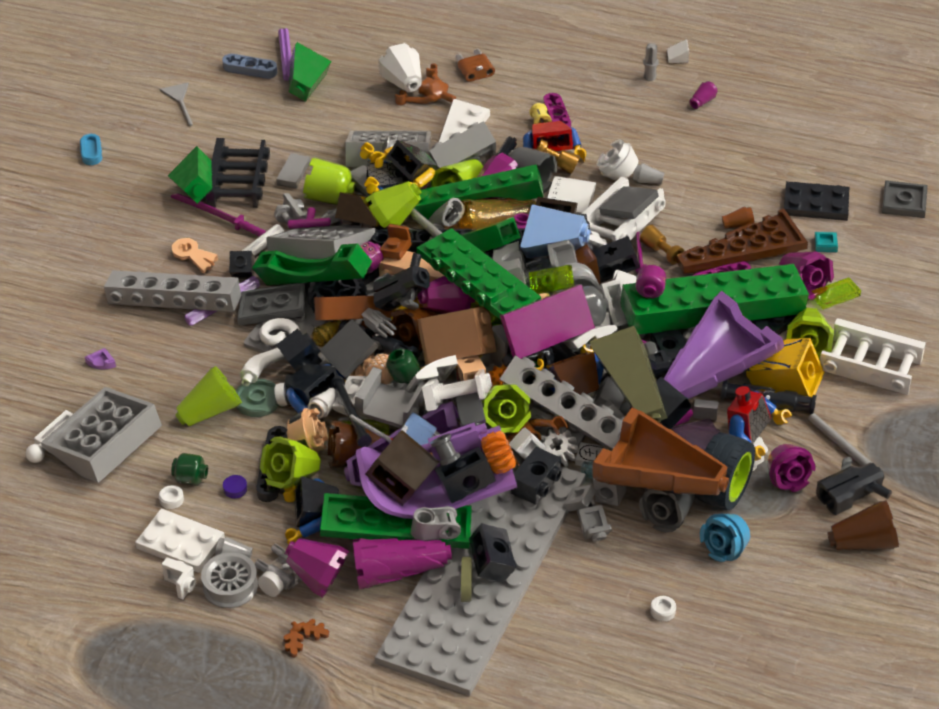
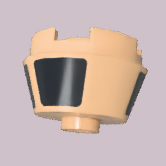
[287,408,328,453]

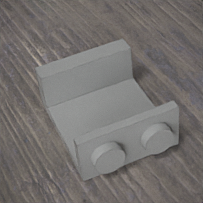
[354,367,425,428]

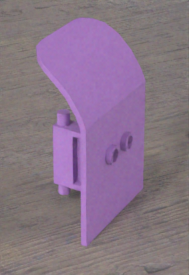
[356,423,517,519]

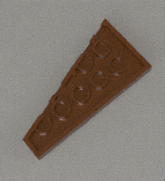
[677,208,808,274]

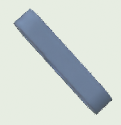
[222,54,278,79]

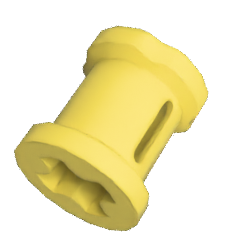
[529,103,552,124]

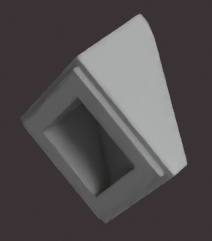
[693,399,718,421]

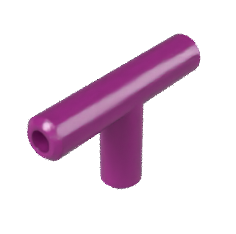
[287,207,331,229]

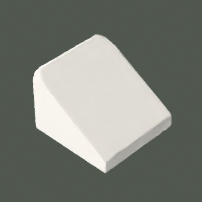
[667,40,689,63]
[509,428,546,460]

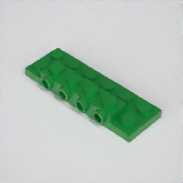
[417,228,541,320]
[320,493,472,549]

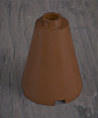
[327,421,389,468]
[827,500,899,550]

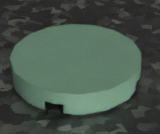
[236,379,279,417]

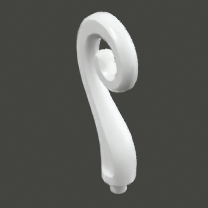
[240,318,300,386]

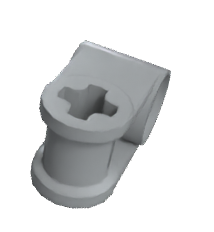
[411,506,461,541]

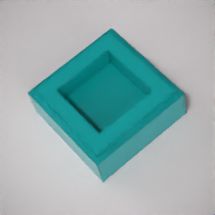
[814,232,838,252]

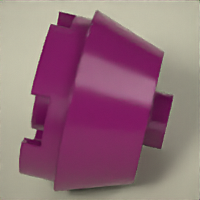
[767,444,816,492]

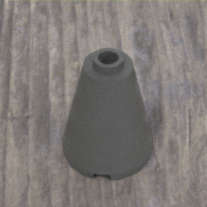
[639,489,696,533]

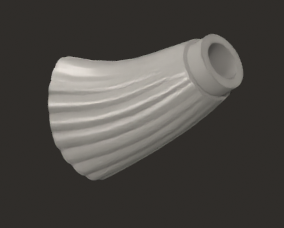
[428,198,465,228]

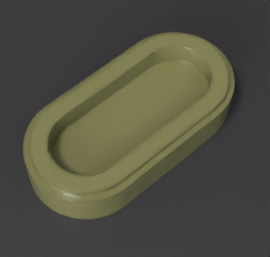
[461,557,472,602]

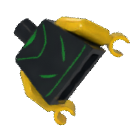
[371,140,437,189]

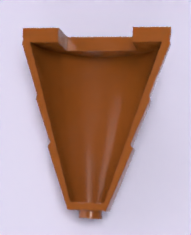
[592,408,729,495]

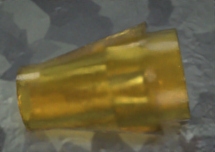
[311,320,341,347]

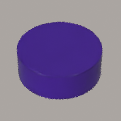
[223,475,247,498]

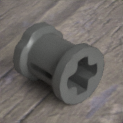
[430,433,461,466]

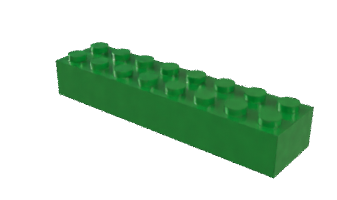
[620,264,809,334]

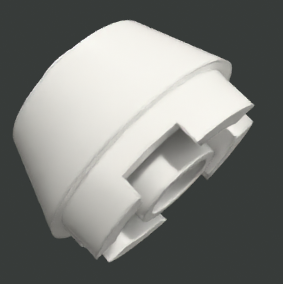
[596,139,638,181]

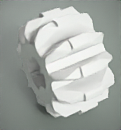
[541,428,579,467]

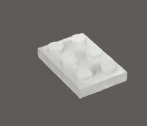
[135,509,225,573]

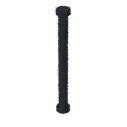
[330,376,372,447]

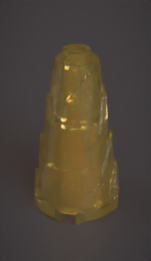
[457,199,536,229]

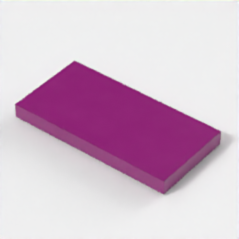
[500,285,595,359]

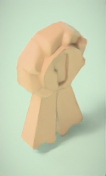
[172,238,218,273]

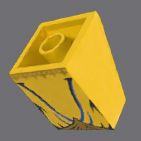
[746,338,825,396]

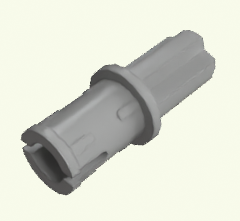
[643,43,659,81]

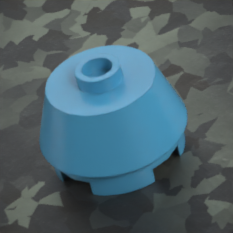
[700,514,750,562]

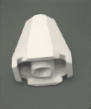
[379,43,422,92]

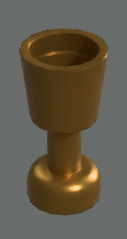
[536,139,580,174]
[640,225,684,265]

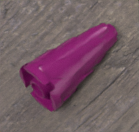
[353,538,452,589]

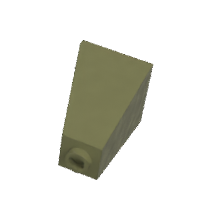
[590,326,667,422]

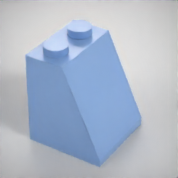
[520,205,591,259]

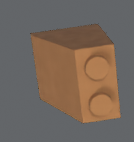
[417,307,497,365]

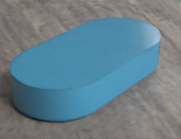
[80,134,103,165]

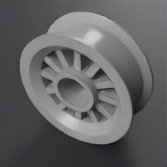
[201,552,258,608]

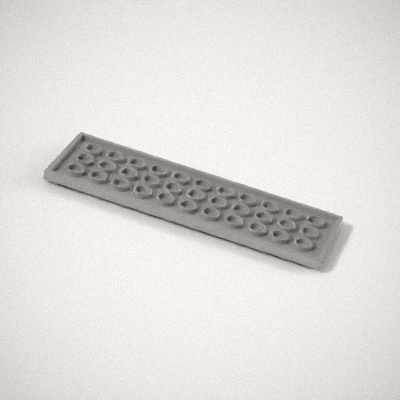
[375,451,586,696]

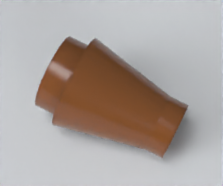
[722,206,755,229]

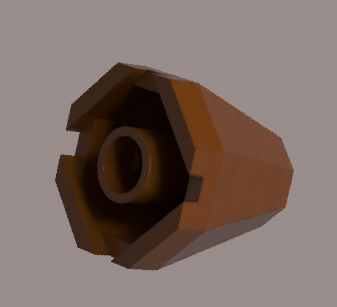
[388,307,441,352]

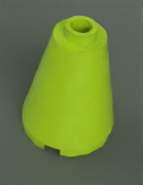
[431,159,483,187]
[175,366,242,426]

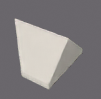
[600,278,627,327]

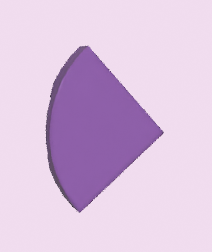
[85,348,116,369]

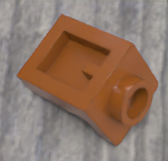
[380,224,412,260]

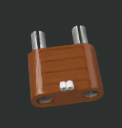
[455,49,495,82]

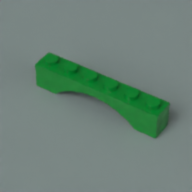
[414,164,544,220]
[252,243,372,285]

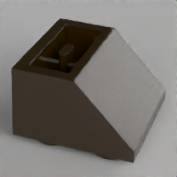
[335,192,388,230]
[365,430,439,506]

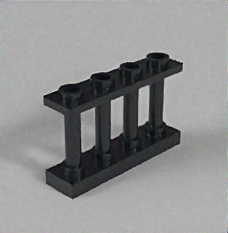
[206,138,270,208]

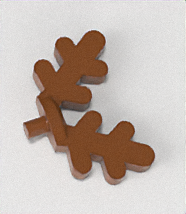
[284,619,329,657]

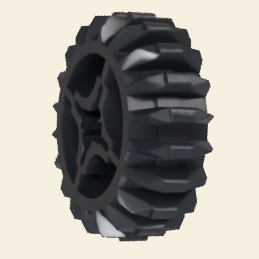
[307,278,368,321]

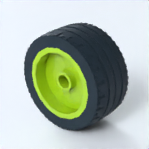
[695,432,755,510]

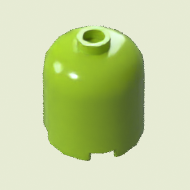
[303,157,355,205]

